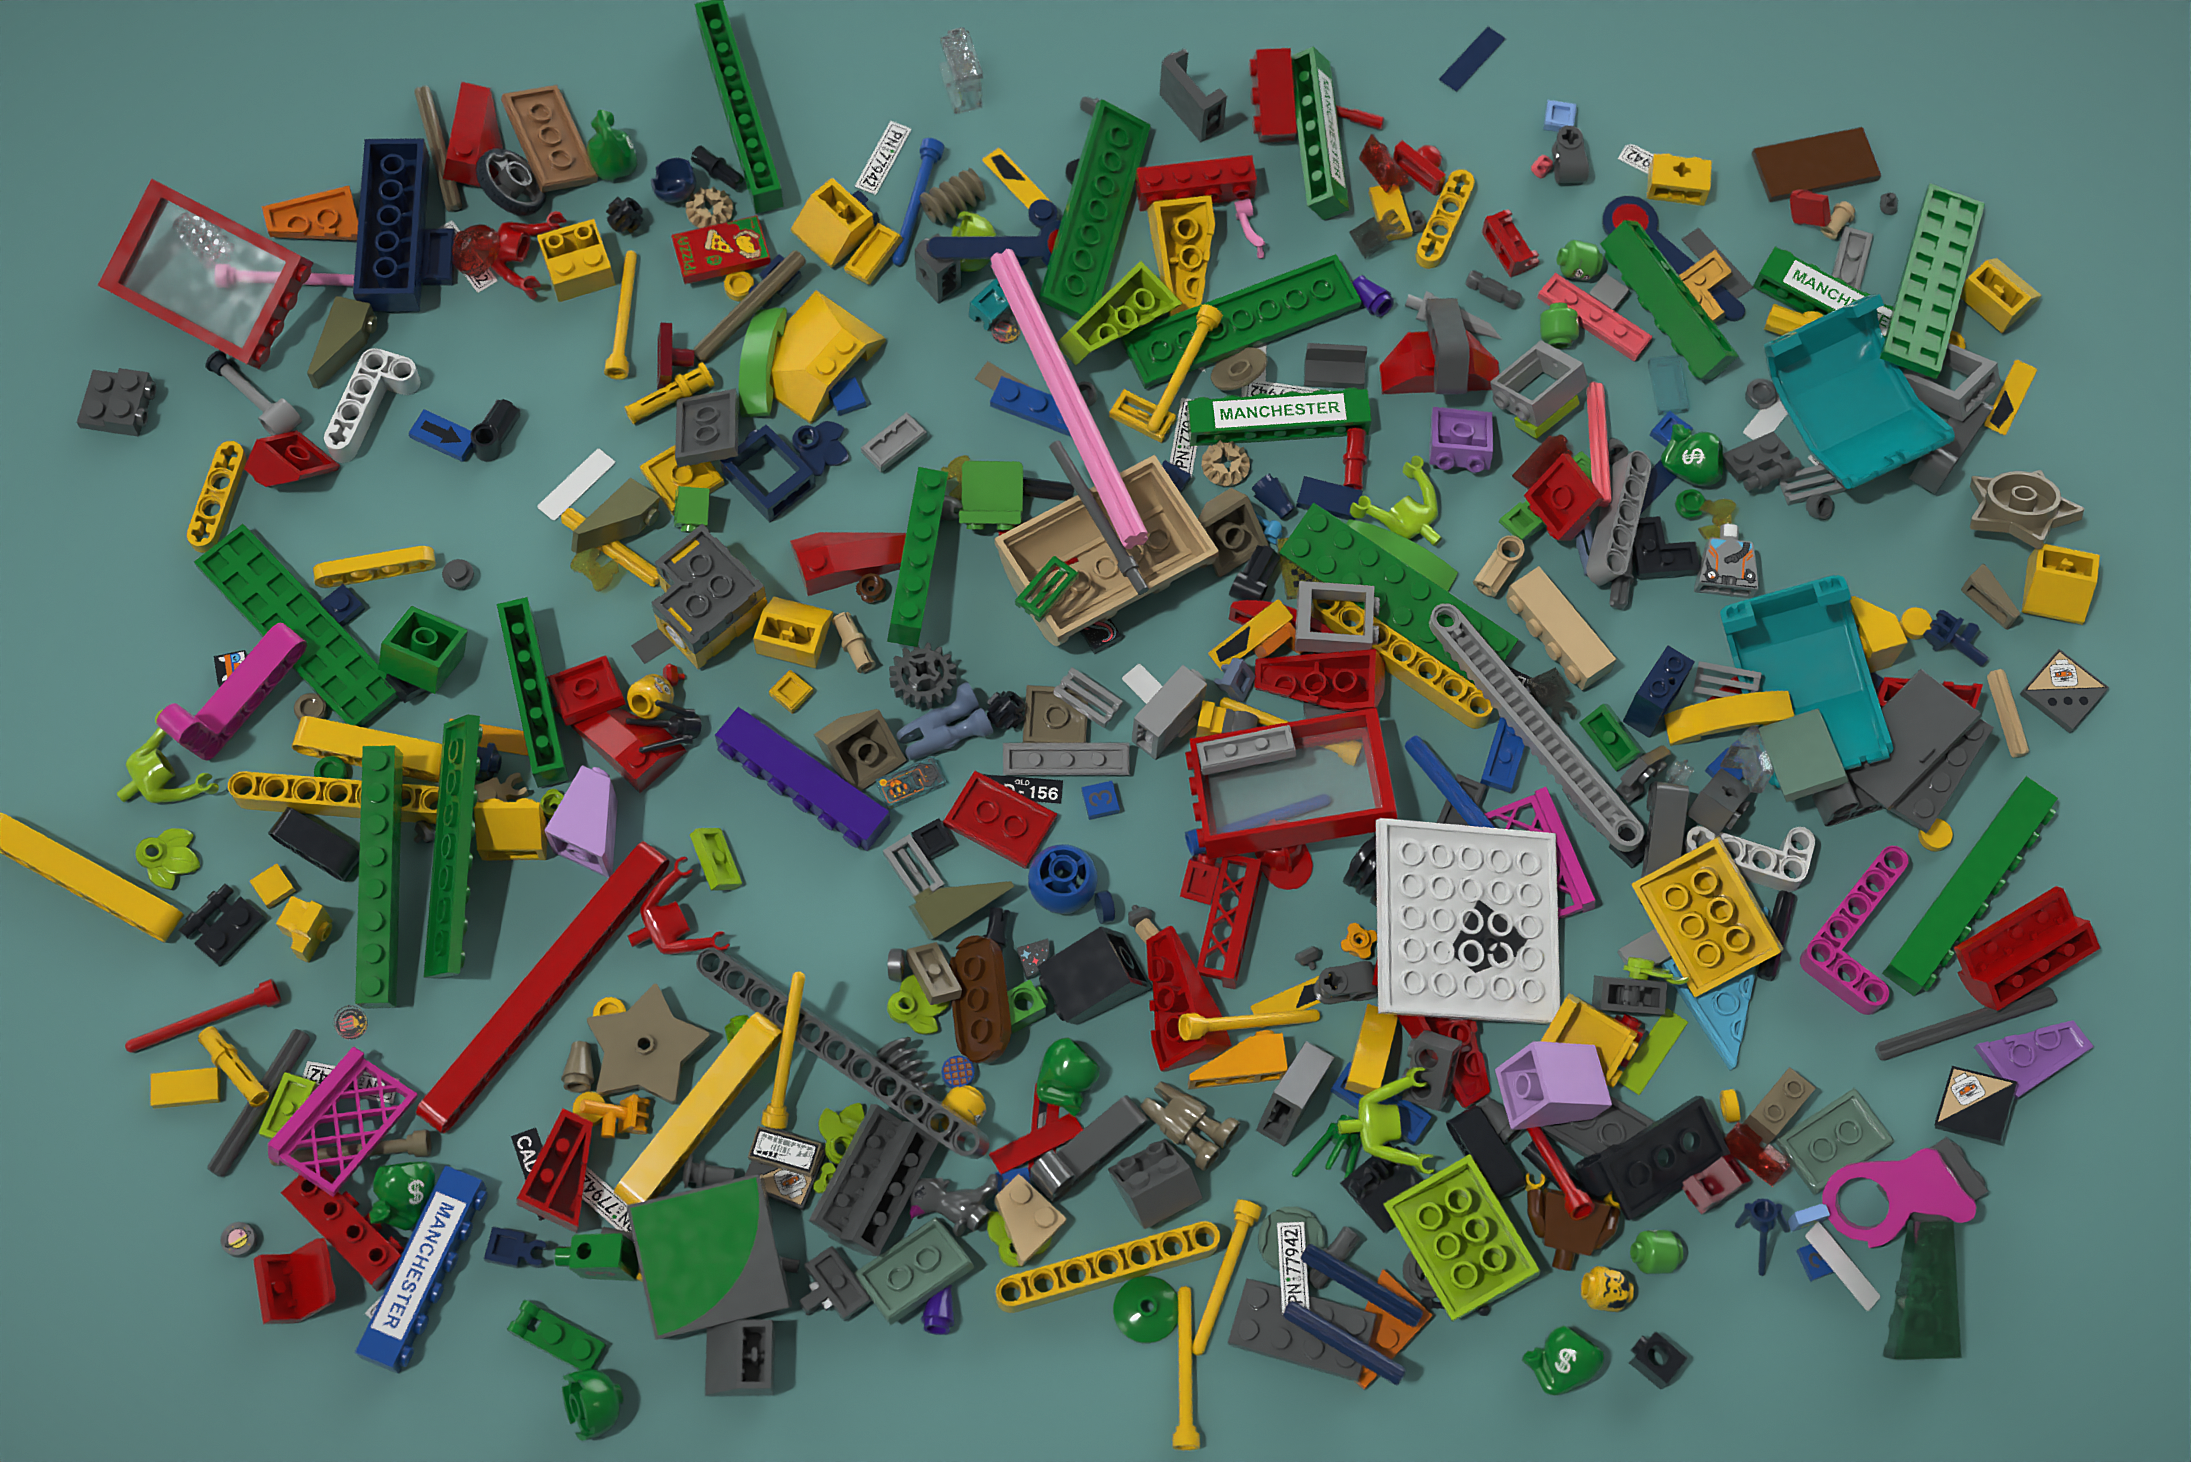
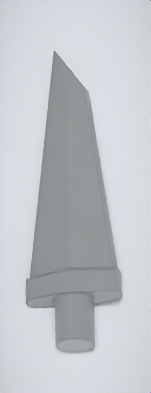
[1405,291,1502,340]

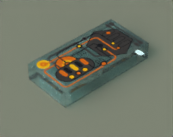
[875,755,946,810]

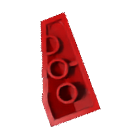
[443,82,503,187]
[1254,649,1385,711]
[554,706,686,793]
[1146,926,1232,1072]
[1397,1015,1490,1108]

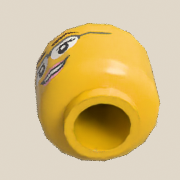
[627,674,674,719]
[941,1085,986,1131]

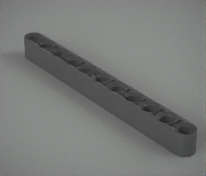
[696,948,989,1159]

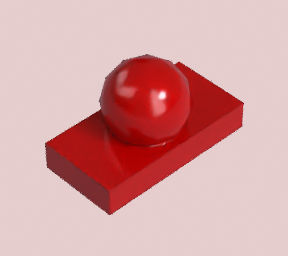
[1392,140,1446,196]

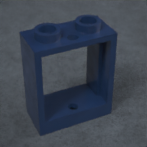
[720,424,816,523]
[1623,645,1695,738]

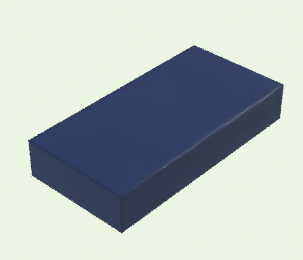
[421,228,456,285]
[1296,476,1363,520]

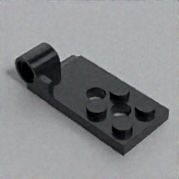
[1574,1096,1731,1221]

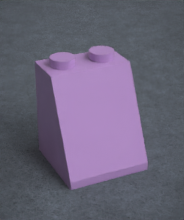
[544,766,618,878]
[1495,1041,1612,1130]

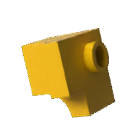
[276,896,332,963]

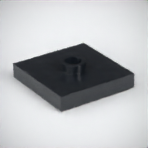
[1448,900,1528,973]

